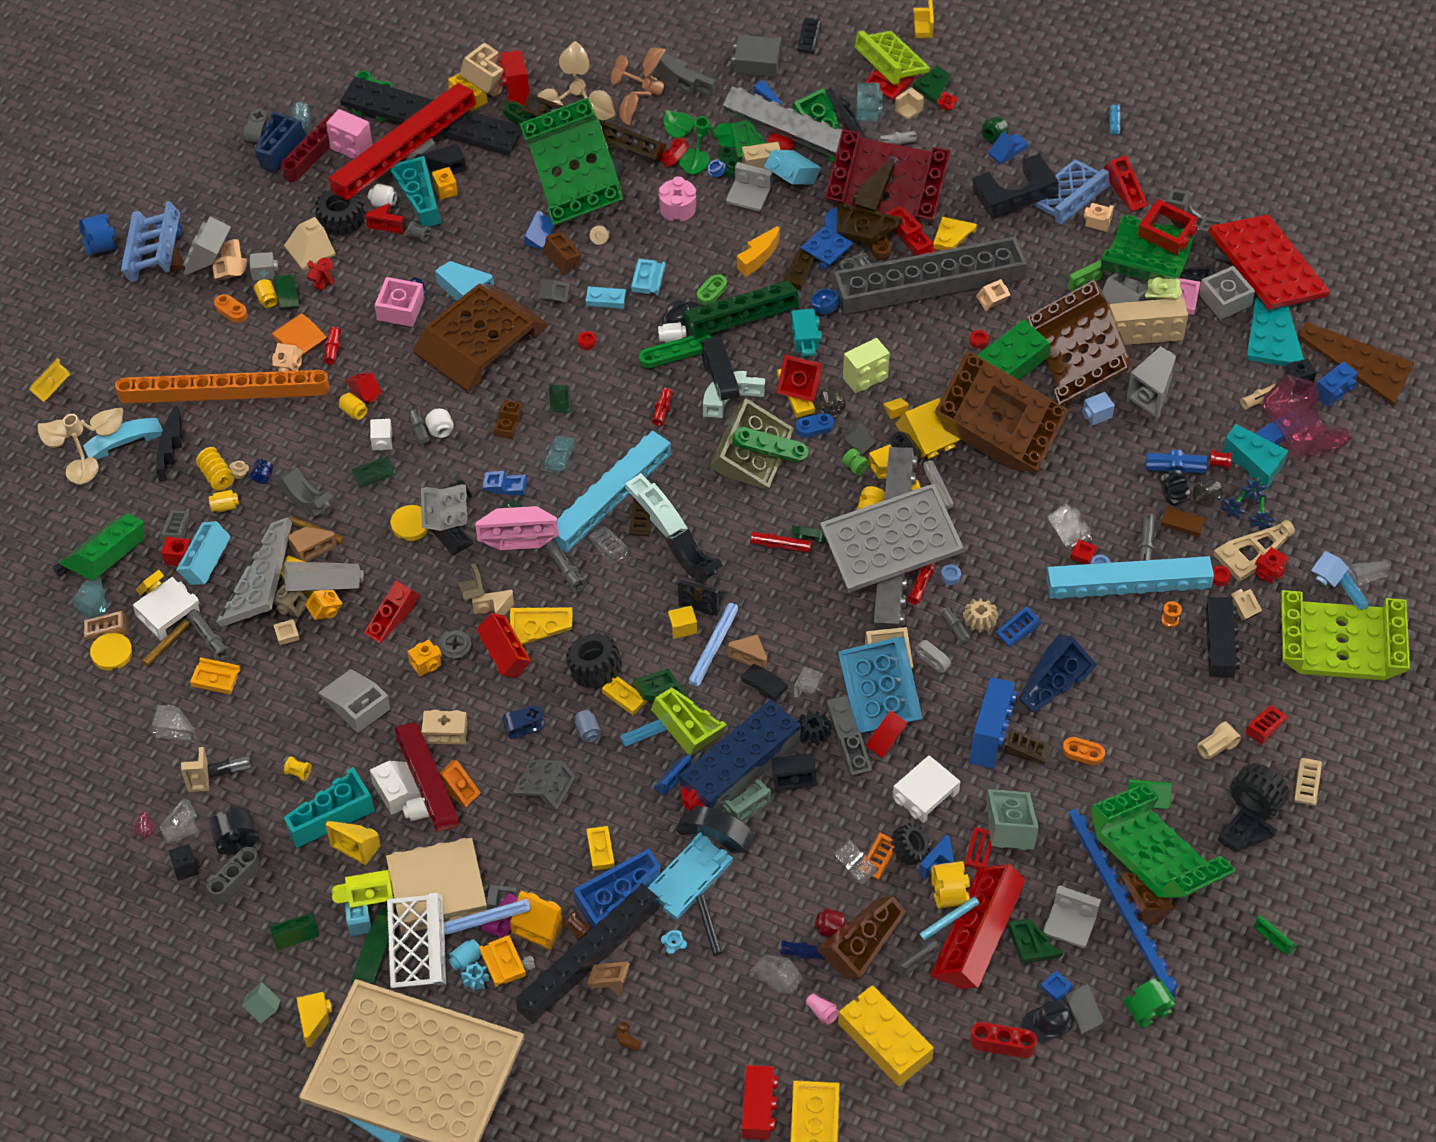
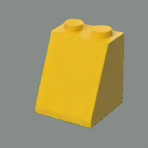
[895,398,960,460]

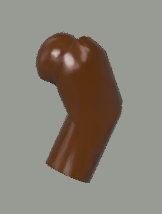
[615,1021,642,1052]

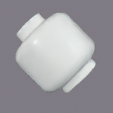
[368,184,397,208]
[425,409,453,438]

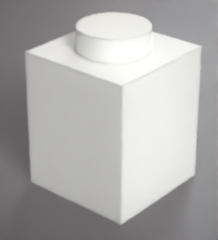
[370,419,392,451]

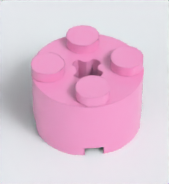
[659,177,696,221]

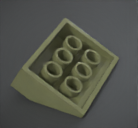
[709,398,794,489]

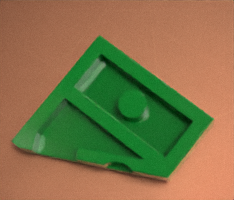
[731,120,766,160]

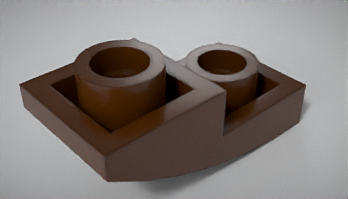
[494,400,523,439]

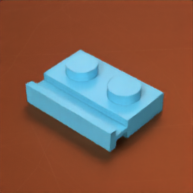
[631,259,665,295]

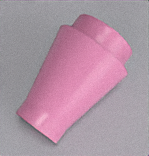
[806,993,839,1025]

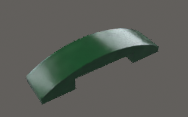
[351,907,400,985]

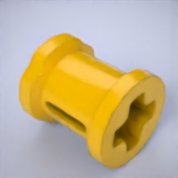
[284,756,312,781]

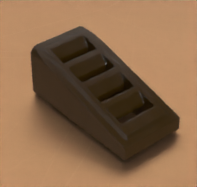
[629,498,651,537]
[1004,729,1051,764]

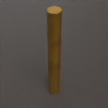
[289,516,345,544]
[142,619,190,667]

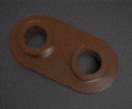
[868,235,891,259]

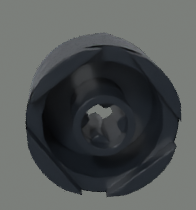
[209,807,259,855]

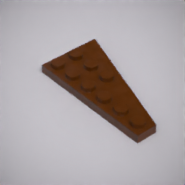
[1298,322,1415,407]

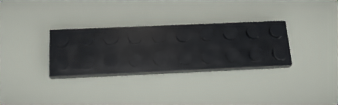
[341,76,522,156]

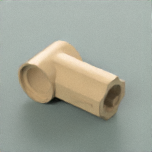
[1197,722,1241,760]

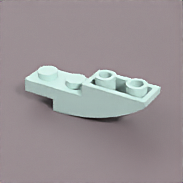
[625,473,688,537]

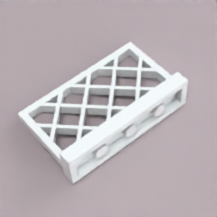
[387,893,447,989]

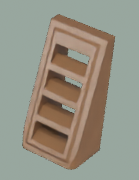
[84,611,129,639]

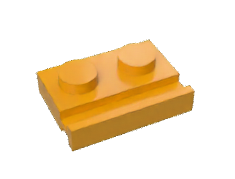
[190,658,241,695]
[479,935,526,987]

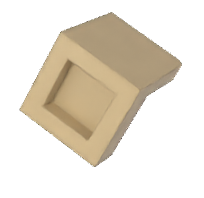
[895,88,924,120]

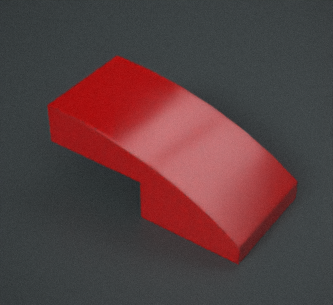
[866,710,908,759]

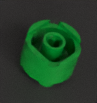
[1123,978,1176,1029]

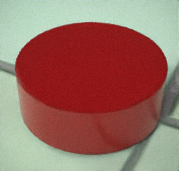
[969,330,989,349]
[577,331,597,350]
[1212,566,1231,586]

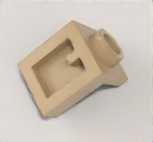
[1231,589,1262,621]

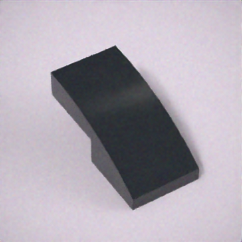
[741,663,788,701]

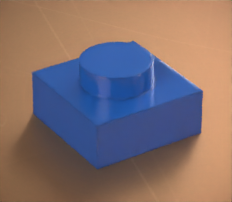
[1041,971,1073,1002]

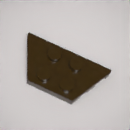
[837,203,903,244]

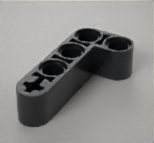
[701,336,740,401]

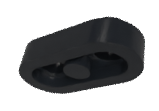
[891,431,922,464]

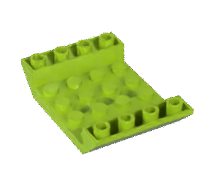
[1281,590,1410,680]

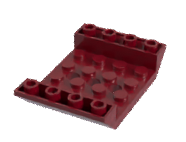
[825,129,951,223]

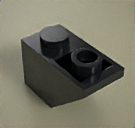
[423,143,467,175]

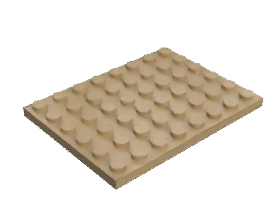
[299,979,524,1142]

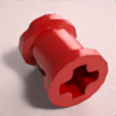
[1209,449,1232,470]

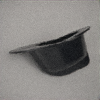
[661,301,700,326]
[1021,1001,1074,1042]

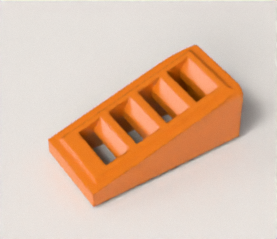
[860,832,897,880]

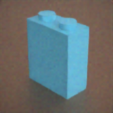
[764,150,821,184]

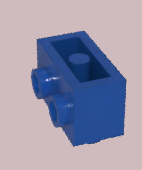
[1314,361,1358,407]

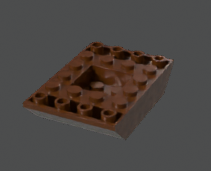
[934,350,1069,472]

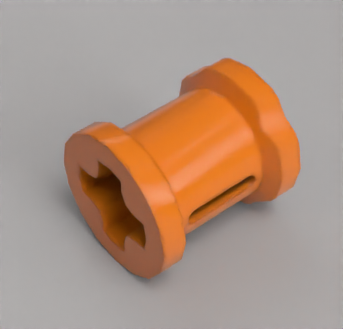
[1161,601,1182,628]

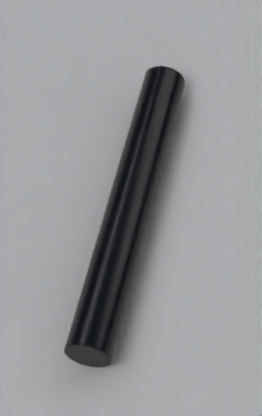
[696,895,722,956]

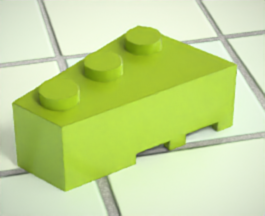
[651,687,727,756]

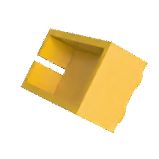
[838,985,934,1087]

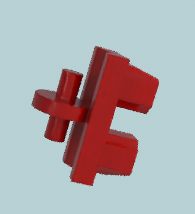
[307,257,335,291]

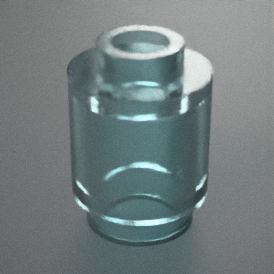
[291,102,310,129]

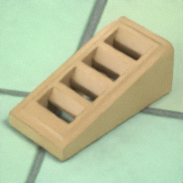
[1294,758,1322,806]

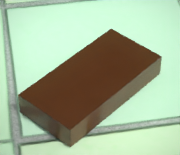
[1161,507,1206,537]

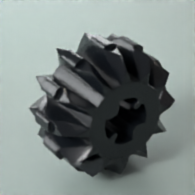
[1160,470,1190,505]
[797,710,831,746]

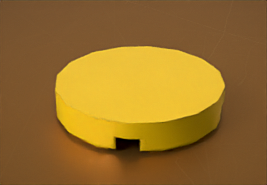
[390,505,429,541]
[90,633,132,671]

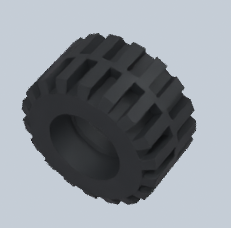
[315,188,364,236]
[566,633,622,688]
[1229,763,1290,820]

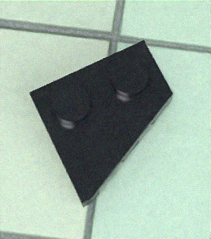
[1218,807,1278,852]

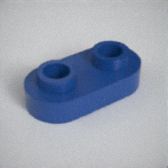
[796,413,834,438]

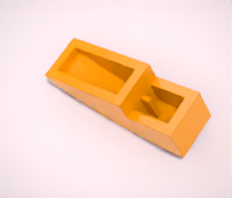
[737,226,780,277]

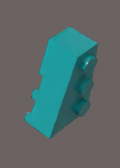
[1223,424,1288,491]

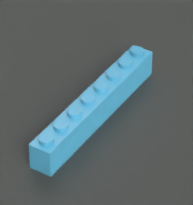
[551,431,671,553]
[1046,556,1214,599]

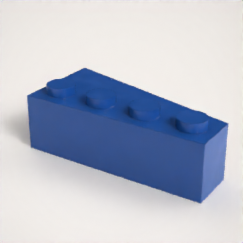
[573,849,660,929]

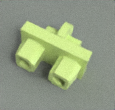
[1145,277,1182,300]

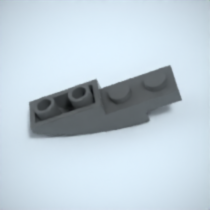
[657,53,716,97]
[826,696,872,776]

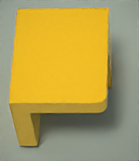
[668,606,697,639]

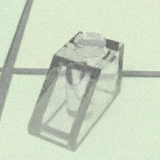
[152,705,197,743]
[751,955,803,994]

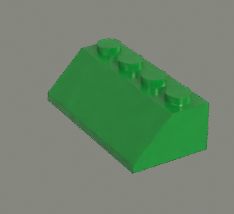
[60,514,144,581]

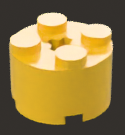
[931,861,970,909]

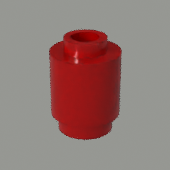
[767,133,795,150]

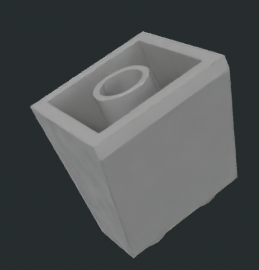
[1127,346,1176,418]

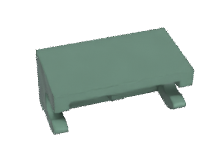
[723,779,771,822]

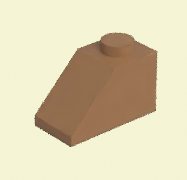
[288,527,337,562]

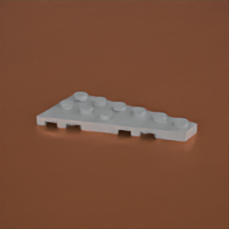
[216,517,292,627]

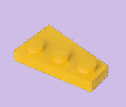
[510,607,573,645]

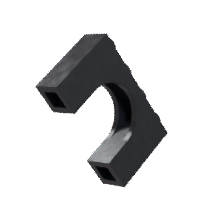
[972,154,1059,218]

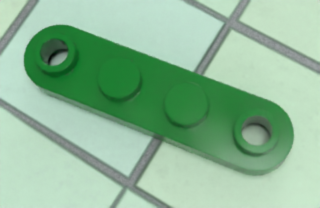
[639,334,712,368]
[732,427,808,463]

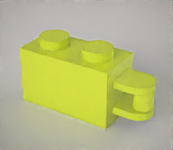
[332,870,393,908]

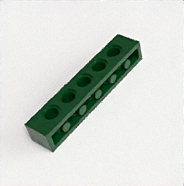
[684,280,799,338]

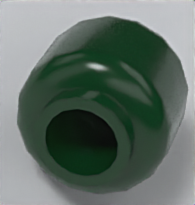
[982,116,1009,143]

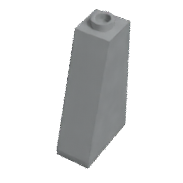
[284,561,363,591]

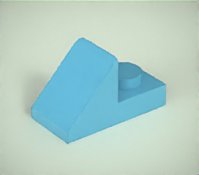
[345,903,371,936]

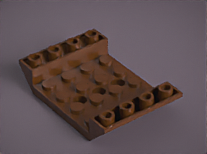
[1028,279,1132,405]
[413,283,548,392]

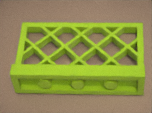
[854,31,930,84]

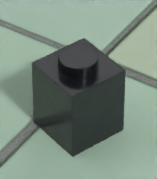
[168,844,199,881]

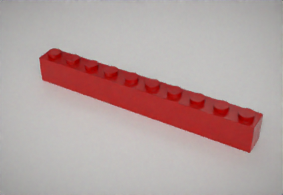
[329,83,476,200]

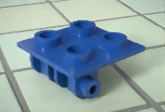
[800,226,853,269]

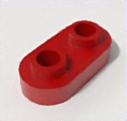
[660,138,689,167]

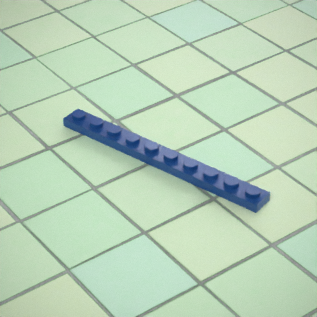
[1069,809,1178,999]

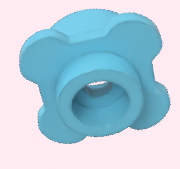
[661,930,687,954]

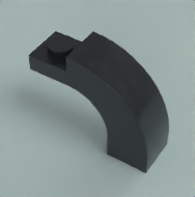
[665,528,723,582]
[676,806,755,853]

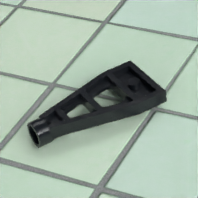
[825,87,873,140]

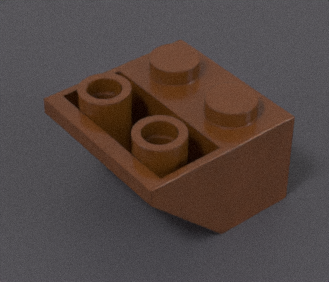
[1121,873,1174,925]

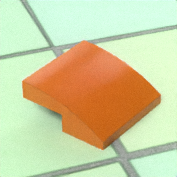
[271,313,327,357]

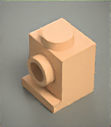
[1084,203,1114,232]
[976,279,1010,311]

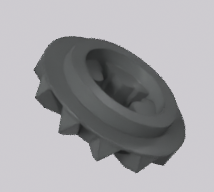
[438,630,472,660]

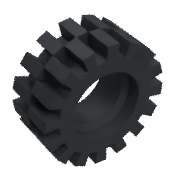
[891,822,931,865]

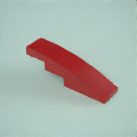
[886,205,937,256]

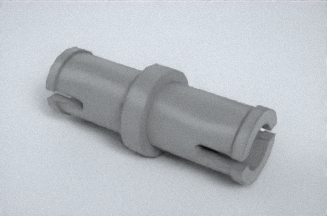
[878,131,917,145]

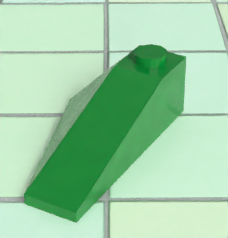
[791,88,839,163]

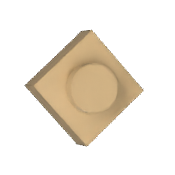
[274,619,300,645]

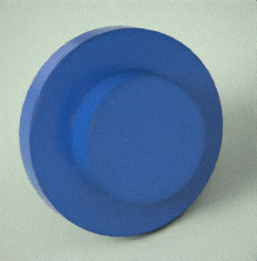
[708,160,726,178]

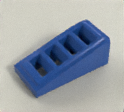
[753,80,781,106]
[996,606,1041,647]

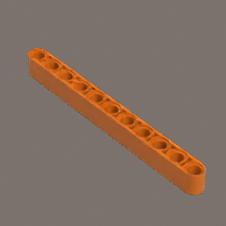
[115,370,330,404]

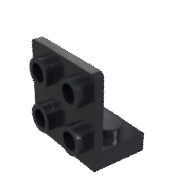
[678,580,725,616]

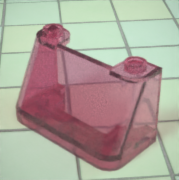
[1263,374,1353,455]

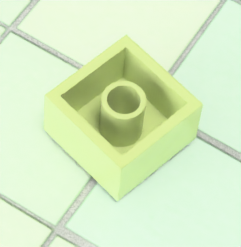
[843,338,890,393]

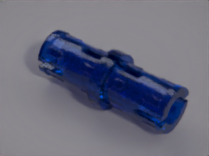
[780,940,825,961]

